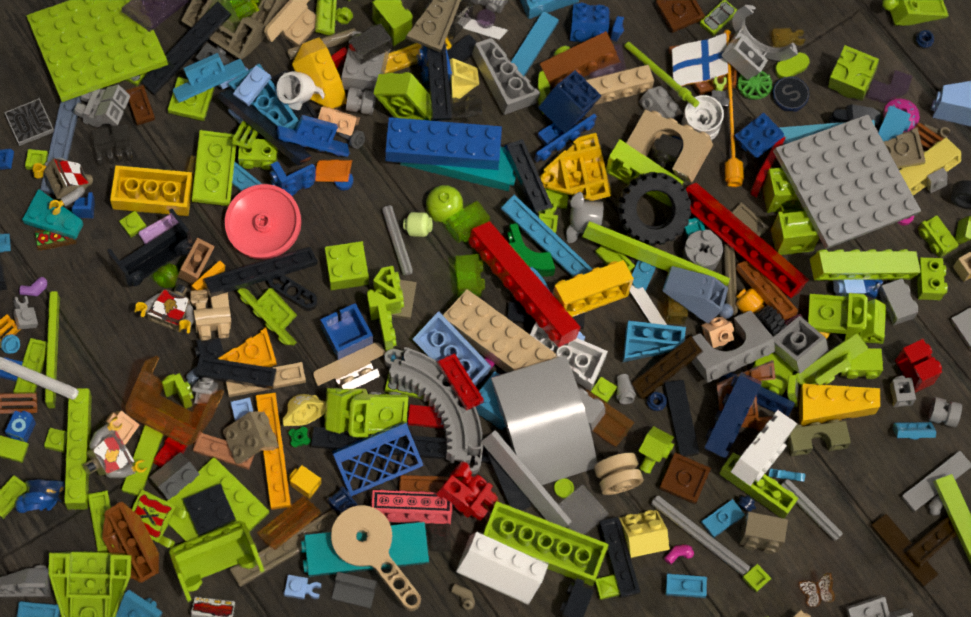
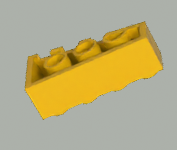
[799,384,880,427]

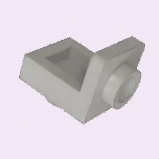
[926,168,947,193]

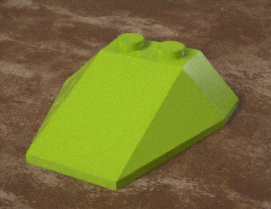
[49,551,131,617]

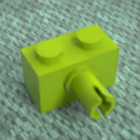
[639,426,675,473]

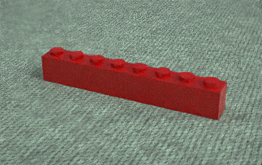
[686,182,809,298]
[468,221,580,348]

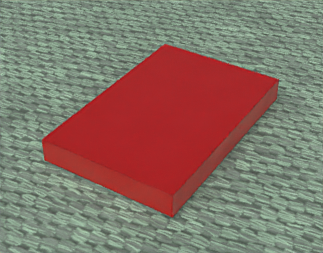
[751,137,786,198]

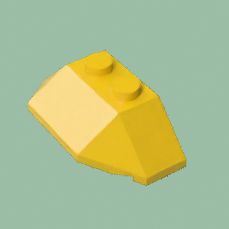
[292,37,347,109]

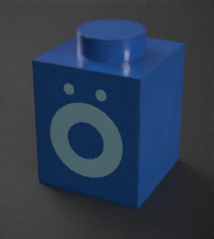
[5,411,36,443]

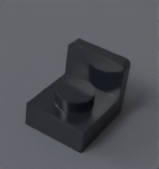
[194,338,224,359]

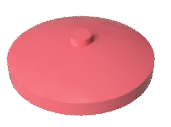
[225,184,301,259]

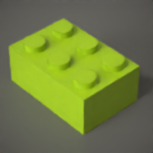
[373,72,432,121]

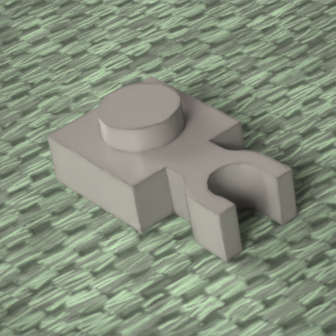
[13,296,38,329]

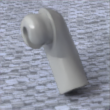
[929,496,943,515]

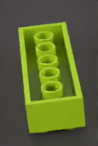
[483,501,609,586]

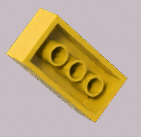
[110,166,193,216]
[552,260,634,317]

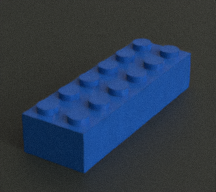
[386,117,502,170]

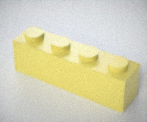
[899,138,961,195]

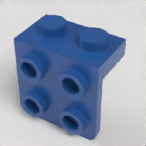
[570,3,609,42]
[735,113,784,157]
[270,161,316,196]

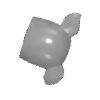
[566,191,603,243]

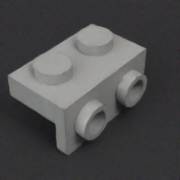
[639,86,683,120]

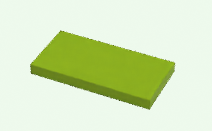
[192,130,236,206]

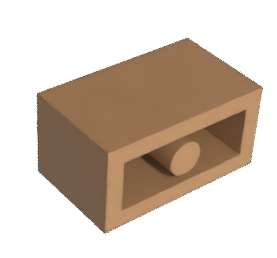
[178,238,215,284]

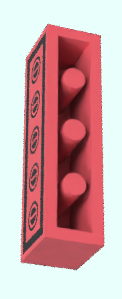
[372,490,452,524]

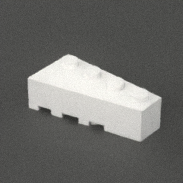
[530,322,608,392]
[731,410,797,486]

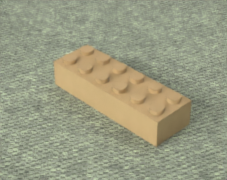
[443,289,557,373]

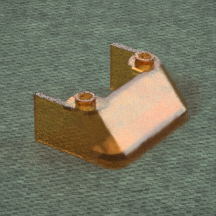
[126,356,224,445]

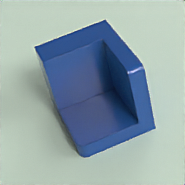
[72,192,95,218]

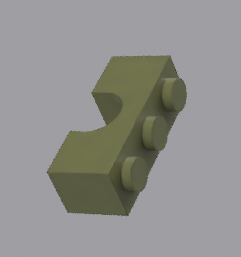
[787,420,851,457]

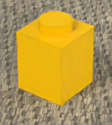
[289,465,321,499]

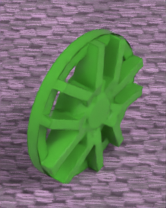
[738,71,772,99]

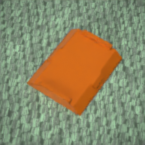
[316,159,352,182]

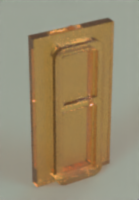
[586,390,634,447]
[258,496,321,550]

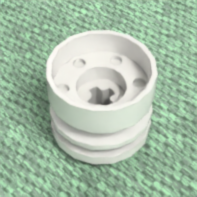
[682,95,724,141]

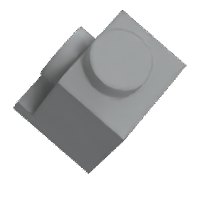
[890,376,916,407]

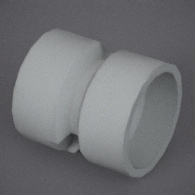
[346,87,376,115]
[928,397,962,428]

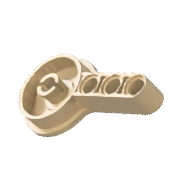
[331,506,421,611]

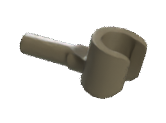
[924,124,950,139]

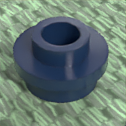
[916,30,934,48]
[647,392,667,411]
[738,495,756,512]

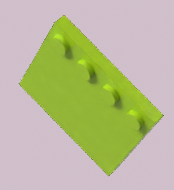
[167,458,269,542]

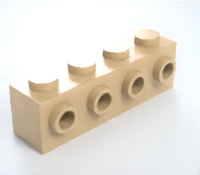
[586,65,654,105]

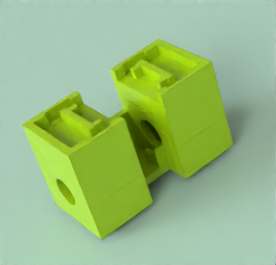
[762,167,819,255]

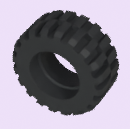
[617,172,692,245]

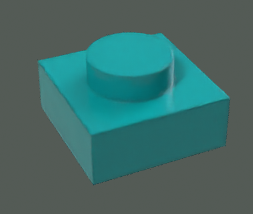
[684,218,705,239]

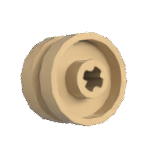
[594,453,644,495]

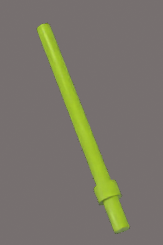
[625,42,699,107]

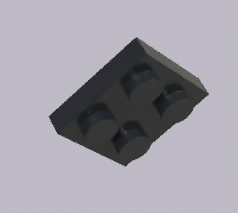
[183,484,236,537]

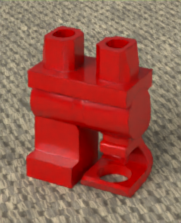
[436,462,498,520]

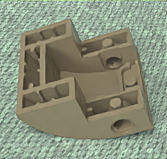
[181,0,288,59]

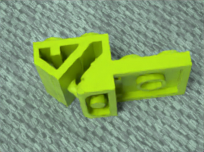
[367,266,404,352]
[808,293,886,344]
[324,388,408,437]

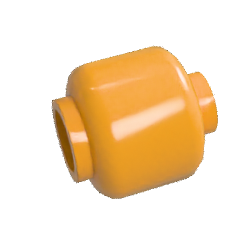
[736,288,764,315]

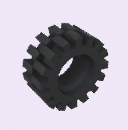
[755,305,787,337]

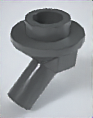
[339,130,365,149]

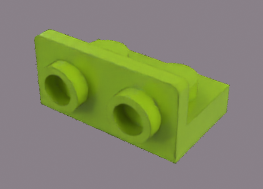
[918,216,959,258]

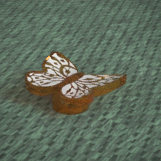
[799,572,835,607]

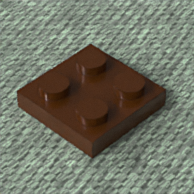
[655,0,705,33]
[659,453,711,505]

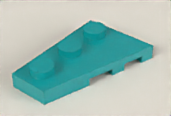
[22,189,84,240]

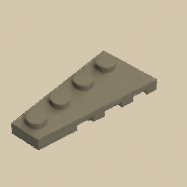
[884,128,926,169]

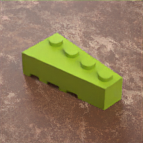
[606,139,684,207]

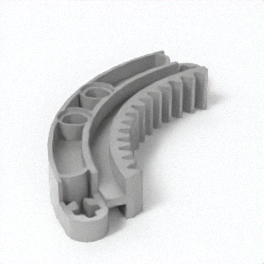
[384,347,483,474]

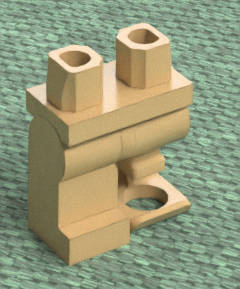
[190,289,231,341]

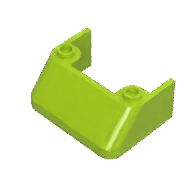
[169,521,264,601]

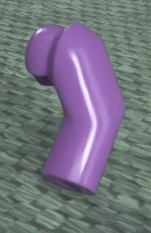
[20,277,47,296]

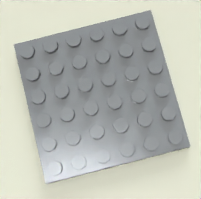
[773,115,921,249]

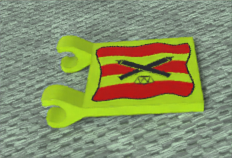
[132,489,189,548]

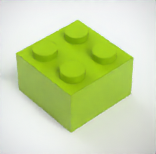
[372,0,413,46]
[325,241,369,290]

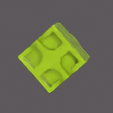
[828,45,879,101]

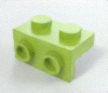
[162,373,194,409]

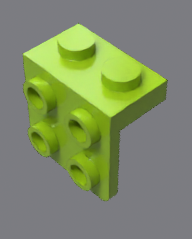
[753,353,795,396]

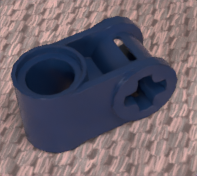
[326,486,359,515]

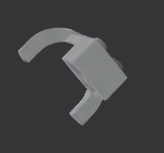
[722,5,798,80]

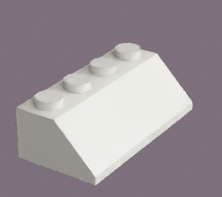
[456,532,548,605]

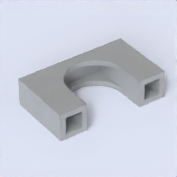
[692,311,775,383]

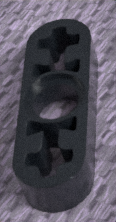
[268,275,317,311]

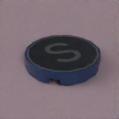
[773,76,810,112]

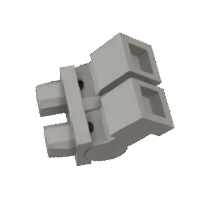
[74,85,130,127]

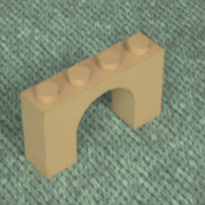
[626,110,713,183]

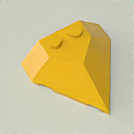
[539,133,611,201]

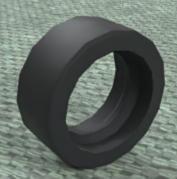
[951,180,971,210]

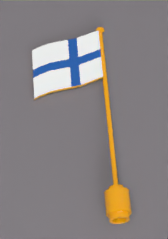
[672,30,744,187]

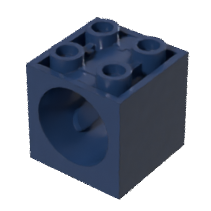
[538,70,602,133]

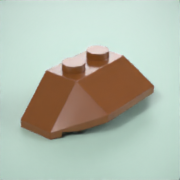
[102,502,159,583]

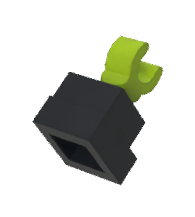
[708,76,729,108]

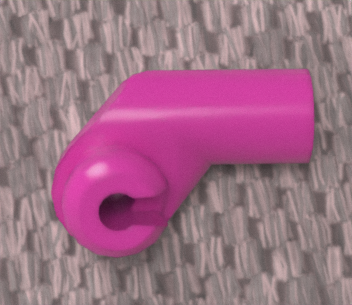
[664,545,694,565]

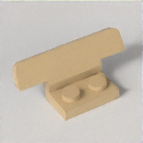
[264,0,316,46]
[313,343,386,389]

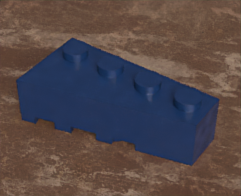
[705,372,762,458]

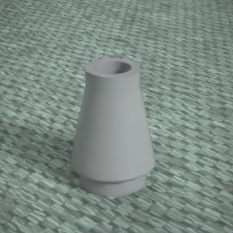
[617,374,636,404]

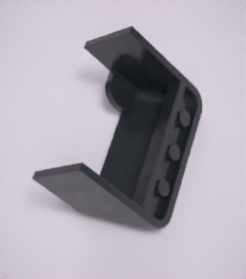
[107,209,193,287]

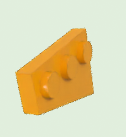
[218,328,277,367]

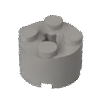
[682,230,723,271]

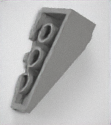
[0,565,51,597]

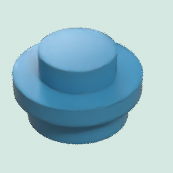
[1,334,20,354]

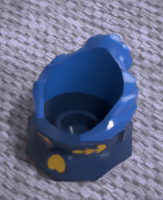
[15,479,64,513]

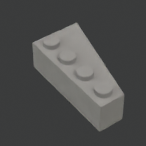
[472,38,540,115]

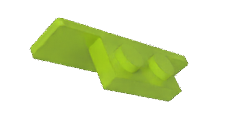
[238,288,297,345]
[795,333,868,386]

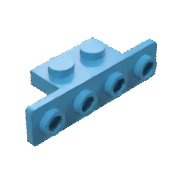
[173,53,247,102]

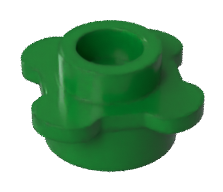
[289,427,310,448]

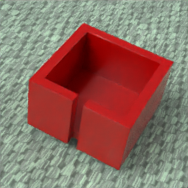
[895,339,942,393]

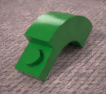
[507,223,555,277]

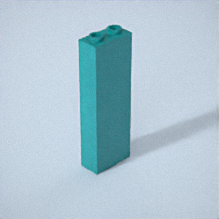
[400,146,516,192]
[301,522,429,577]

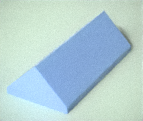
[413,312,492,386]

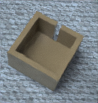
[739,512,788,554]

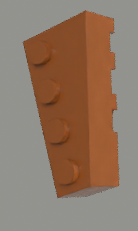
[540,31,621,88]

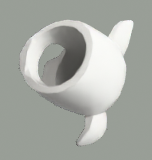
[277,71,325,110]

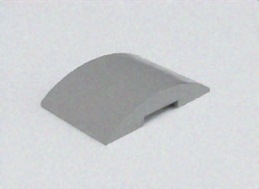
[491,355,597,485]

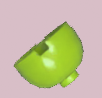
[426,185,463,224]

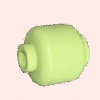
[403,212,433,237]

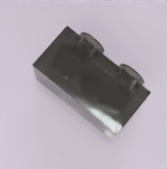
[650,133,683,172]

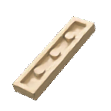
[226,362,306,397]

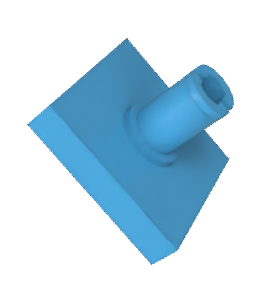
[116,590,162,617]

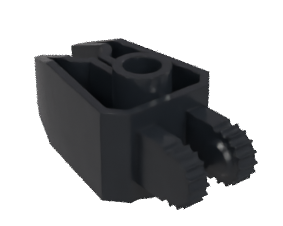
[828,105,882,129]

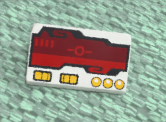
[191,597,235,617]

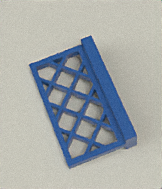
[332,421,424,496]

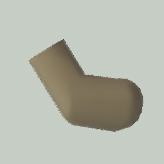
[451,583,475,610]

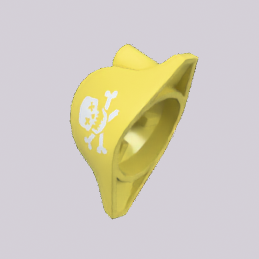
[283,394,326,426]

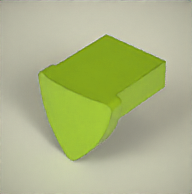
[955,216,971,244]

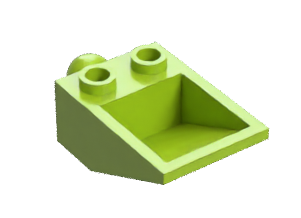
[882,0,949,25]

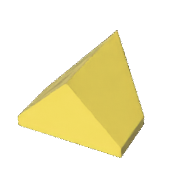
[450,58,479,104]

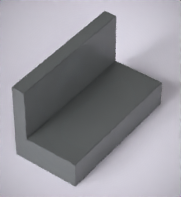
[332,572,377,609]

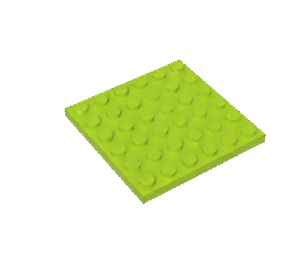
[26,0,168,102]

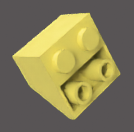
[619,510,669,557]

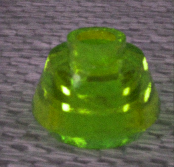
[153,263,178,288]

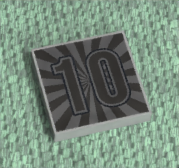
[4,98,54,146]

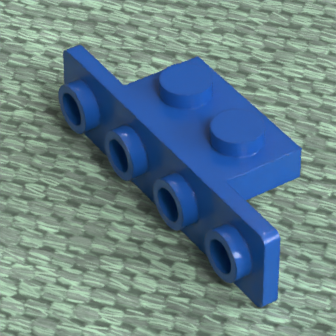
[534,114,597,162]
[277,115,350,157]

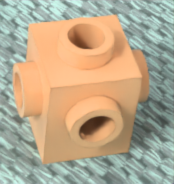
[702,317,734,348]

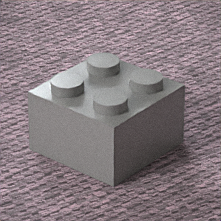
[773,316,828,374]

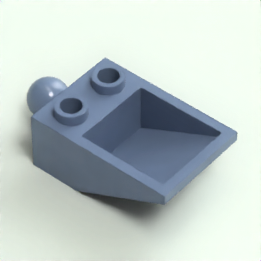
[663,266,733,323]

